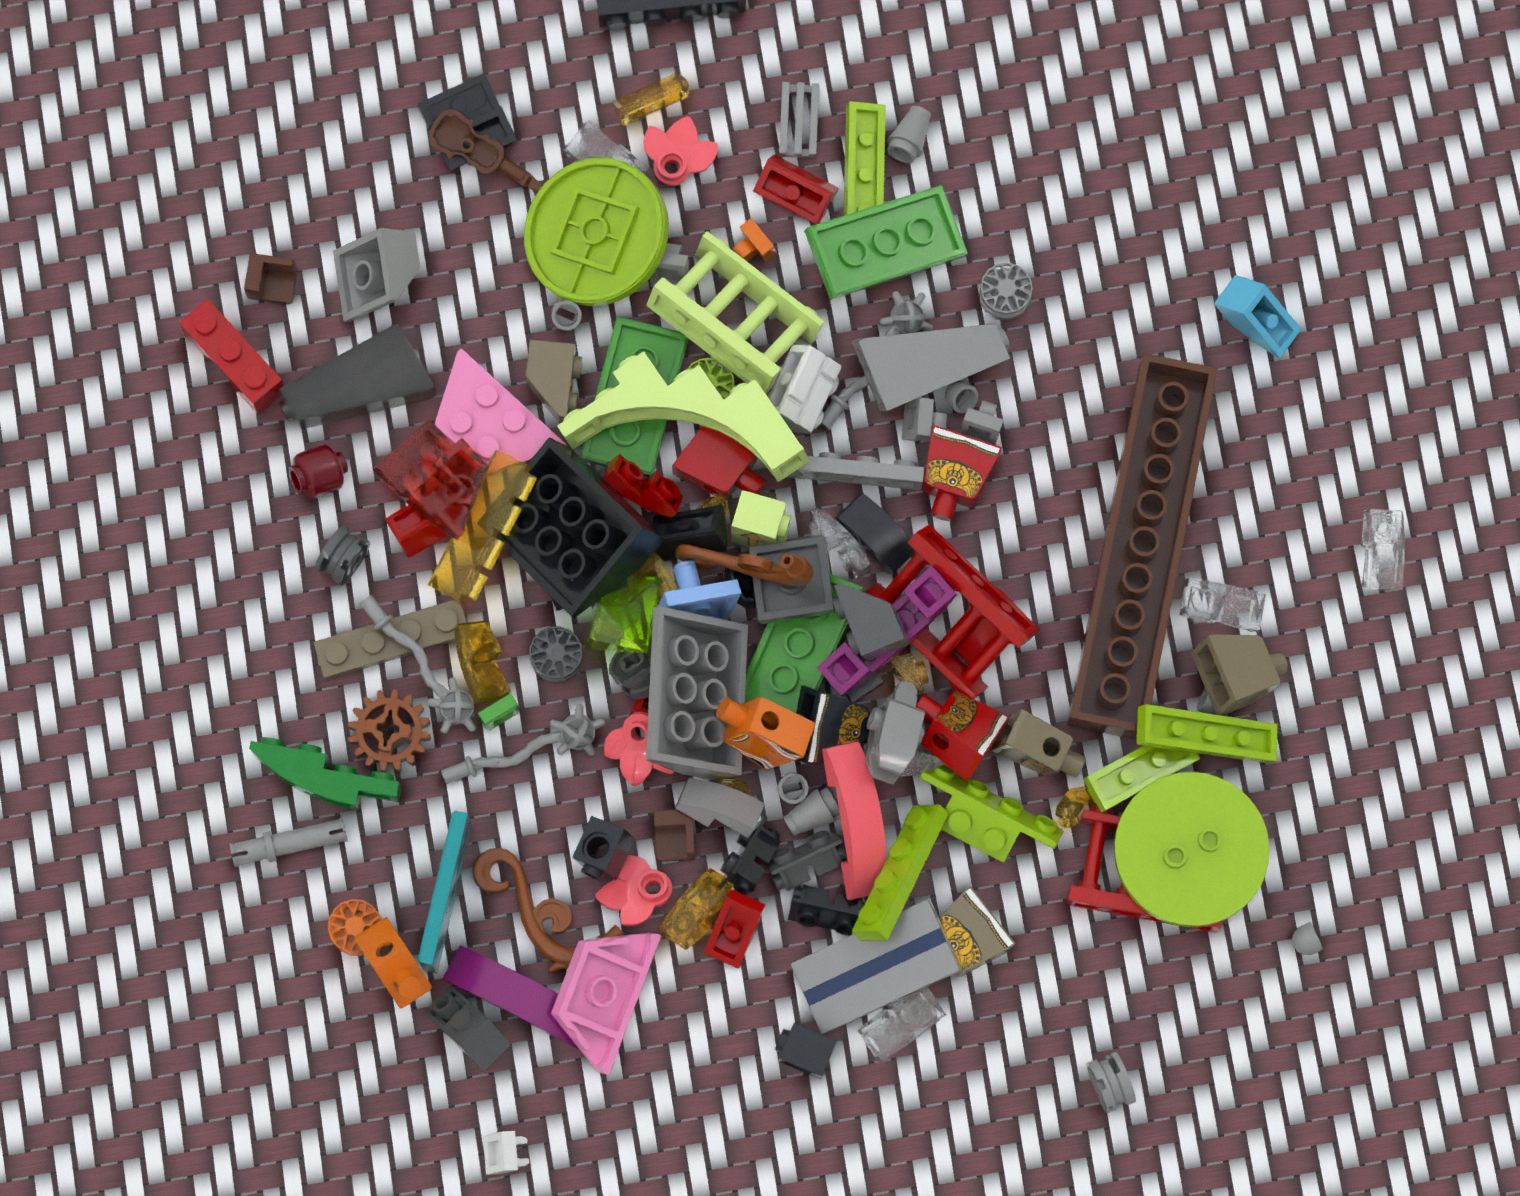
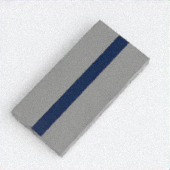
[791,899,962,1034]

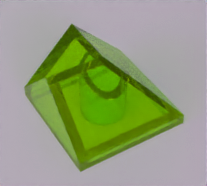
[584,576,662,653]

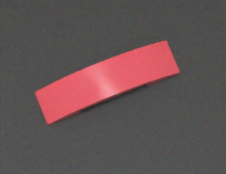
[822,741,886,900]

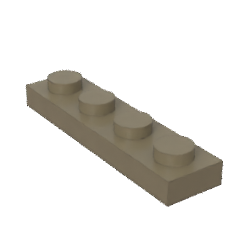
[313,598,471,680]

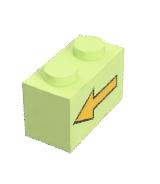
[731,490,791,547]

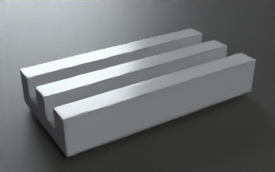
[779,82,819,158]

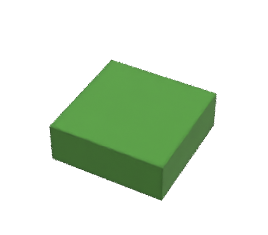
[478,693,519,731]

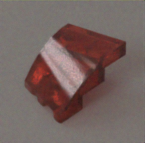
[373,420,488,540]

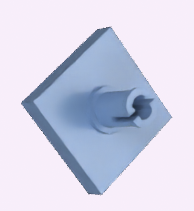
[651,561,741,627]

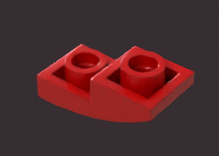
[603,453,683,518]

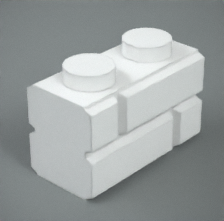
[768,345,842,434]

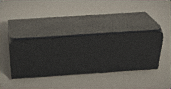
[652,504,727,562]

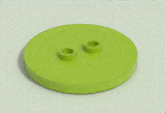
[524,157,669,306]
[1114,772,1270,927]

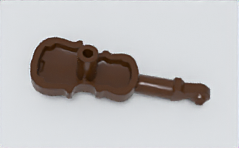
[428,108,546,196]

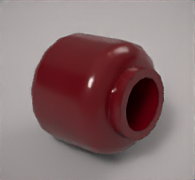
[289,444,348,499]

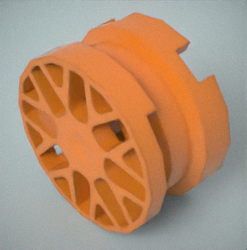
[328,899,382,956]

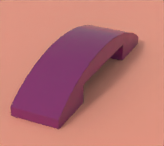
[816,566,957,697]
[442,945,580,1050]

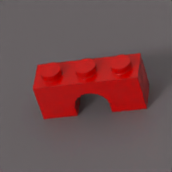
[179,298,286,415]

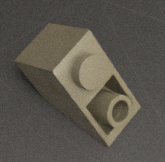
[526,340,582,424]

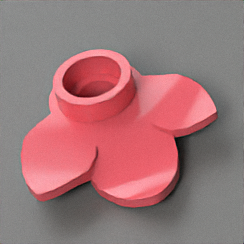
[643,116,718,186]
[604,712,675,786]
[595,855,672,926]

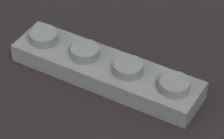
[771,452,924,490]

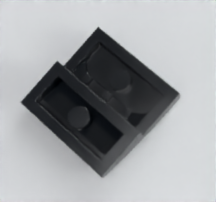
[417,73,517,171]

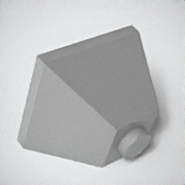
[333,228,420,322]

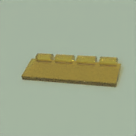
[428,450,538,603]

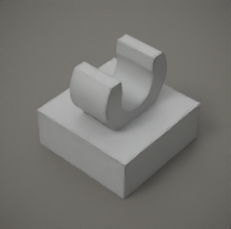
[650,243,690,287]
[902,397,947,442]
[960,401,1004,445]

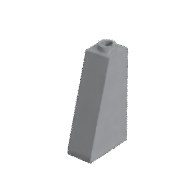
[851,324,1010,411]

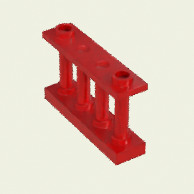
[865,524,1039,699]
[1065,806,1222,933]

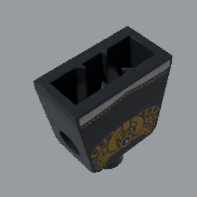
[796,685,870,764]

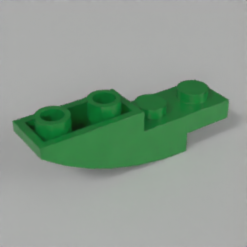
[249,737,402,811]

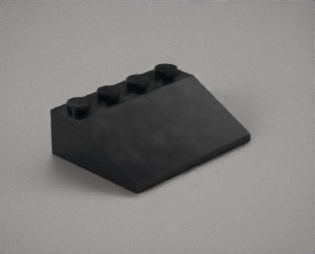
[479,437,665,618]

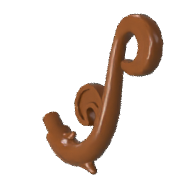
[675,544,814,586]
[472,848,625,973]

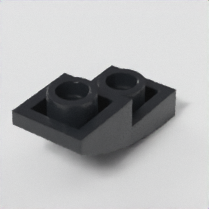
[835,493,914,574]

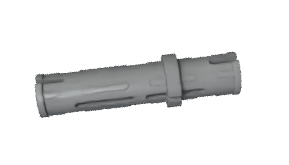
[229,817,348,867]

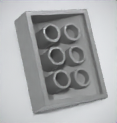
[646,606,748,780]

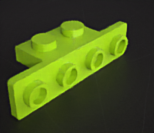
[919,760,1064,863]

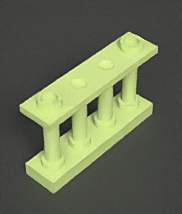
[646,231,825,394]

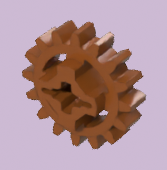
[347,689,431,773]

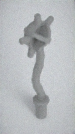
[820,291,933,430]
[360,595,484,734]
[441,704,606,784]

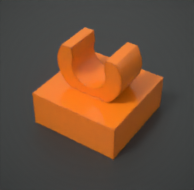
[732,218,777,263]

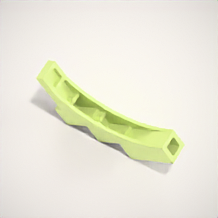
[557,352,810,482]

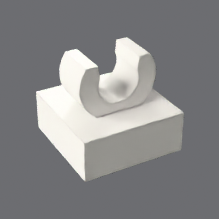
[483,1131,529,1175]

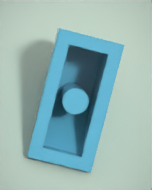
[1214,275,1302,358]

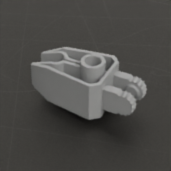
[865,680,925,785]

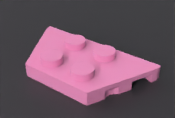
[434,348,566,478]
[551,932,661,1075]

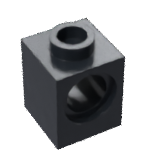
[572,816,635,881]
[775,1023,837,1080]

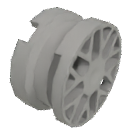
[979,262,1033,321]
[1087,1052,1136,1114]

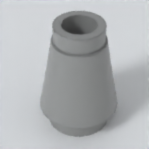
[887,106,931,163]
[783,786,840,836]

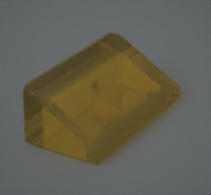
[612,73,689,126]

